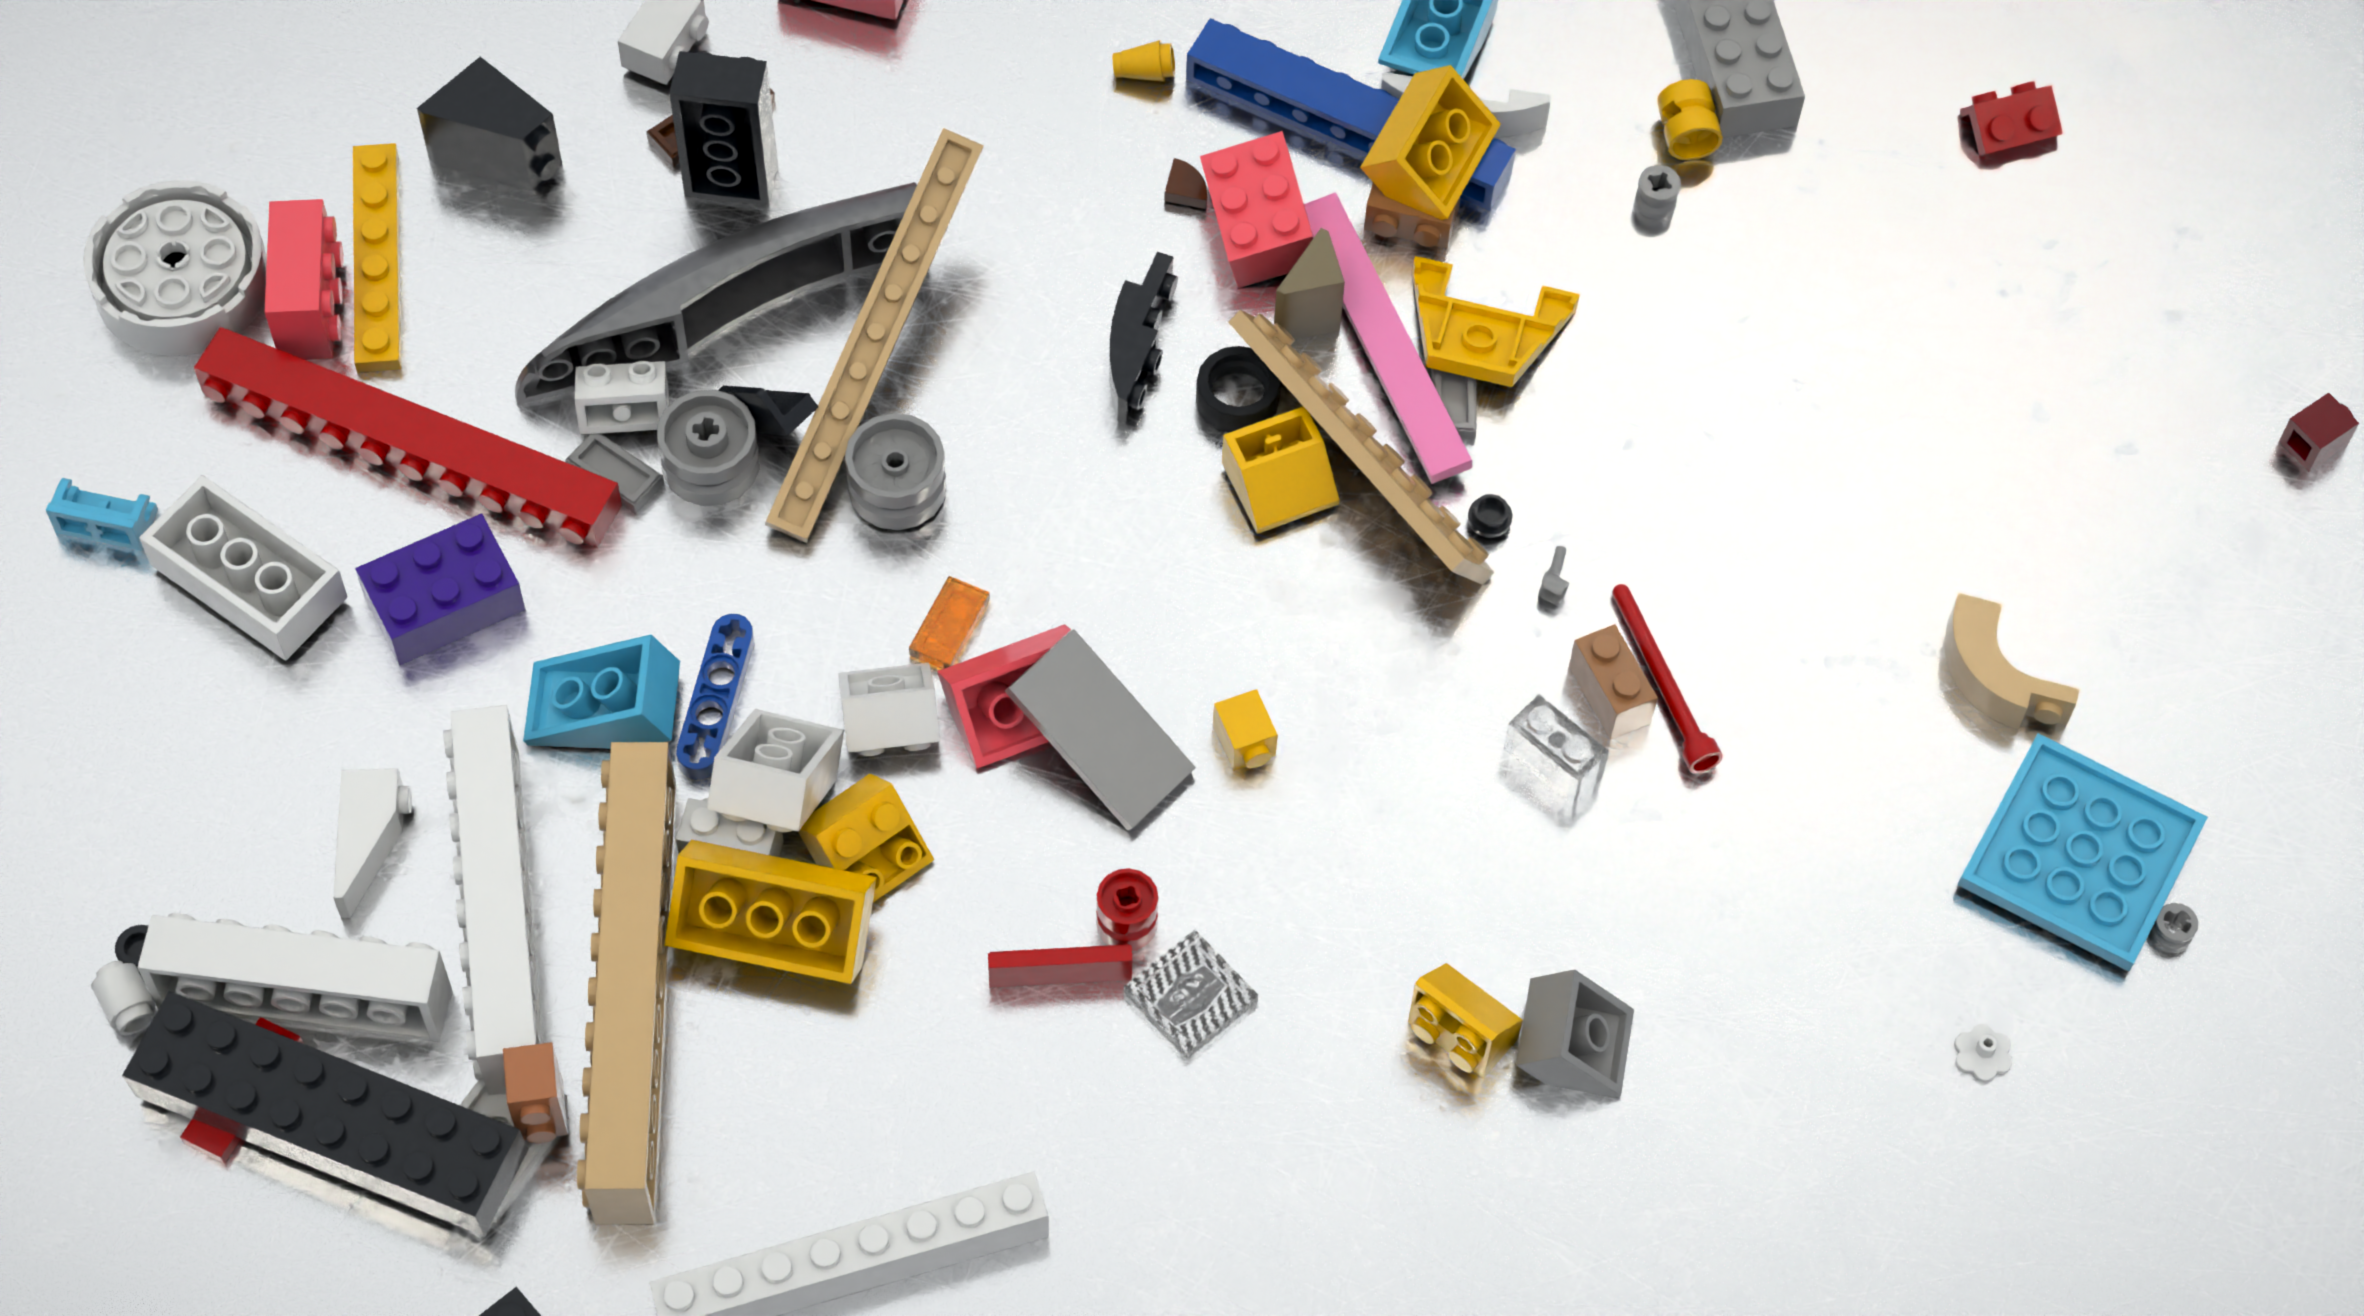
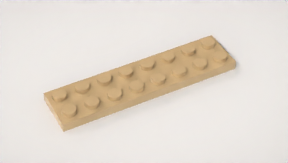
[1228,310,1495,585]

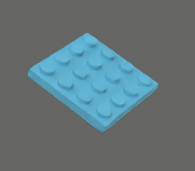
[1957,733,2208,972]

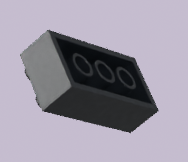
[669,51,778,206]

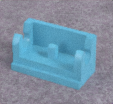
[46,478,158,551]

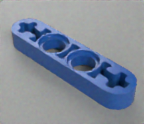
[676,614,754,780]

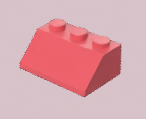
[937,624,1071,769]

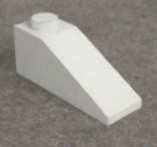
[333,768,412,918]

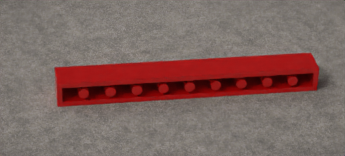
[194,327,622,548]

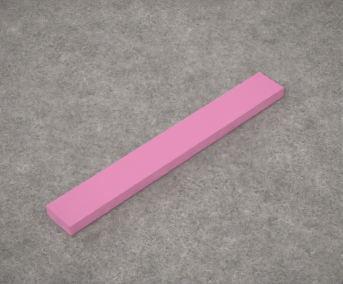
[1305,192,1473,484]

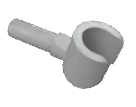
[1538,546,1570,606]

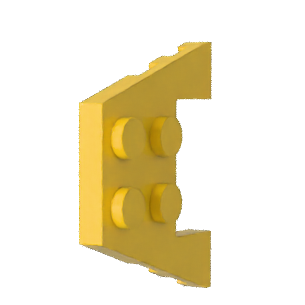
[1412,256,1580,387]

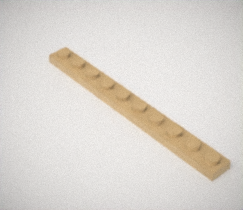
[765,128,984,543]

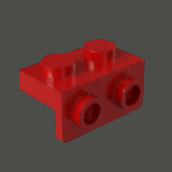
[1960,80,2063,156]

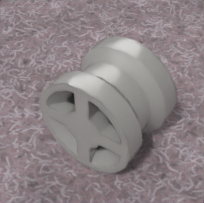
[1634,165,1681,219]

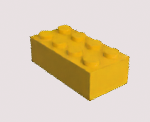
[664,839,877,984]

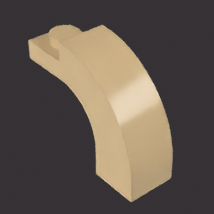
[1945,592,2080,730]

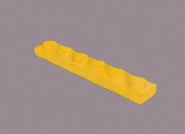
[353,143,402,373]

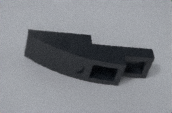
[1109,251,1178,424]

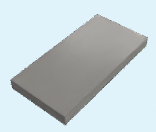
[1005,629,1196,830]

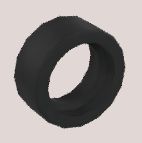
[1196,346,1281,432]

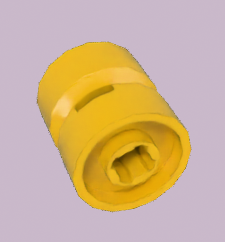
[1656,79,1723,161]

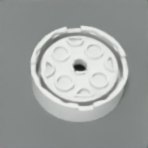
[83,180,267,356]

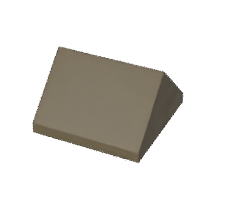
[1274,228,1345,340]

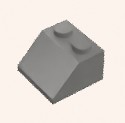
[1516,969,1634,1097]

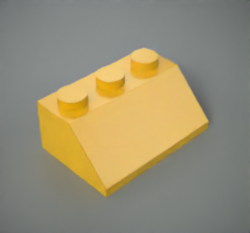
[1360,65,1501,220]

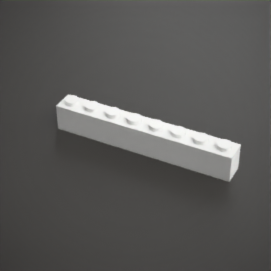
[649,1171,1049,1316]

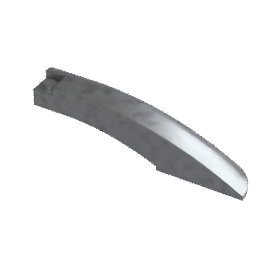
[515,182,917,405]

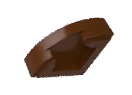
[1164,158,1207,209]

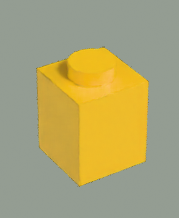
[1213,689,1278,771]

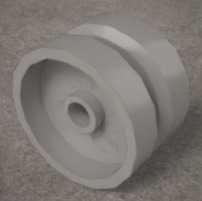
[657,390,760,506]
[845,413,946,530]

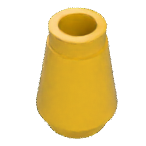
[1112,40,1175,82]

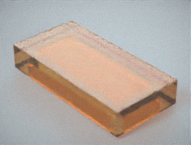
[909,576,990,669]

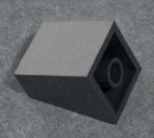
[417,56,562,190]

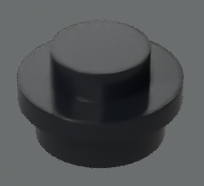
[1468,494,1513,538]

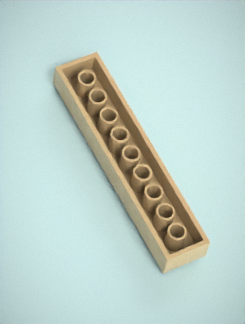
[577,742,676,1225]

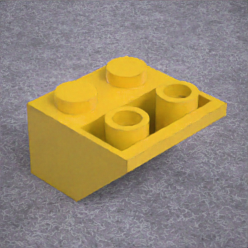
[1221,407,1340,534]
[798,773,934,903]
[1408,963,1523,1079]

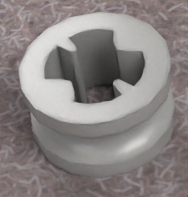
[2151,903,2199,951]

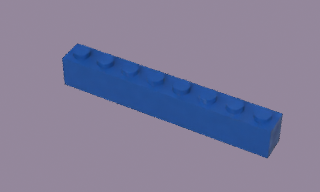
[1186,18,1516,211]

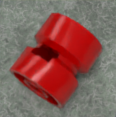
[1096,868,1159,951]

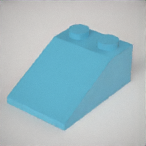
[1378,0,1498,79]
[523,634,680,749]

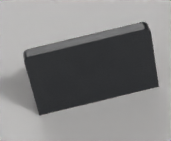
[718,385,818,436]

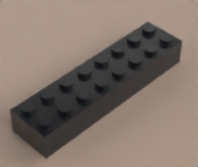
[122,991,529,1236]

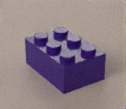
[355,513,526,666]

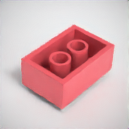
[1200,131,1314,288]
[264,199,344,360]

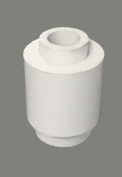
[91,961,156,1036]

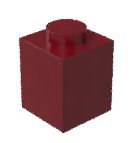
[2279,392,2359,472]

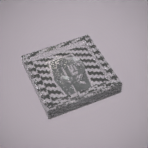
[1124,929,1259,1059]

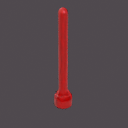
[1612,584,1723,774]

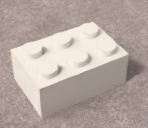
[707,709,844,832]

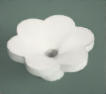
[1954,1024,2013,1083]

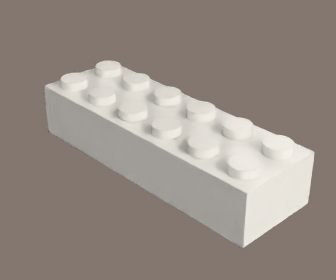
[137,913,452,1042]

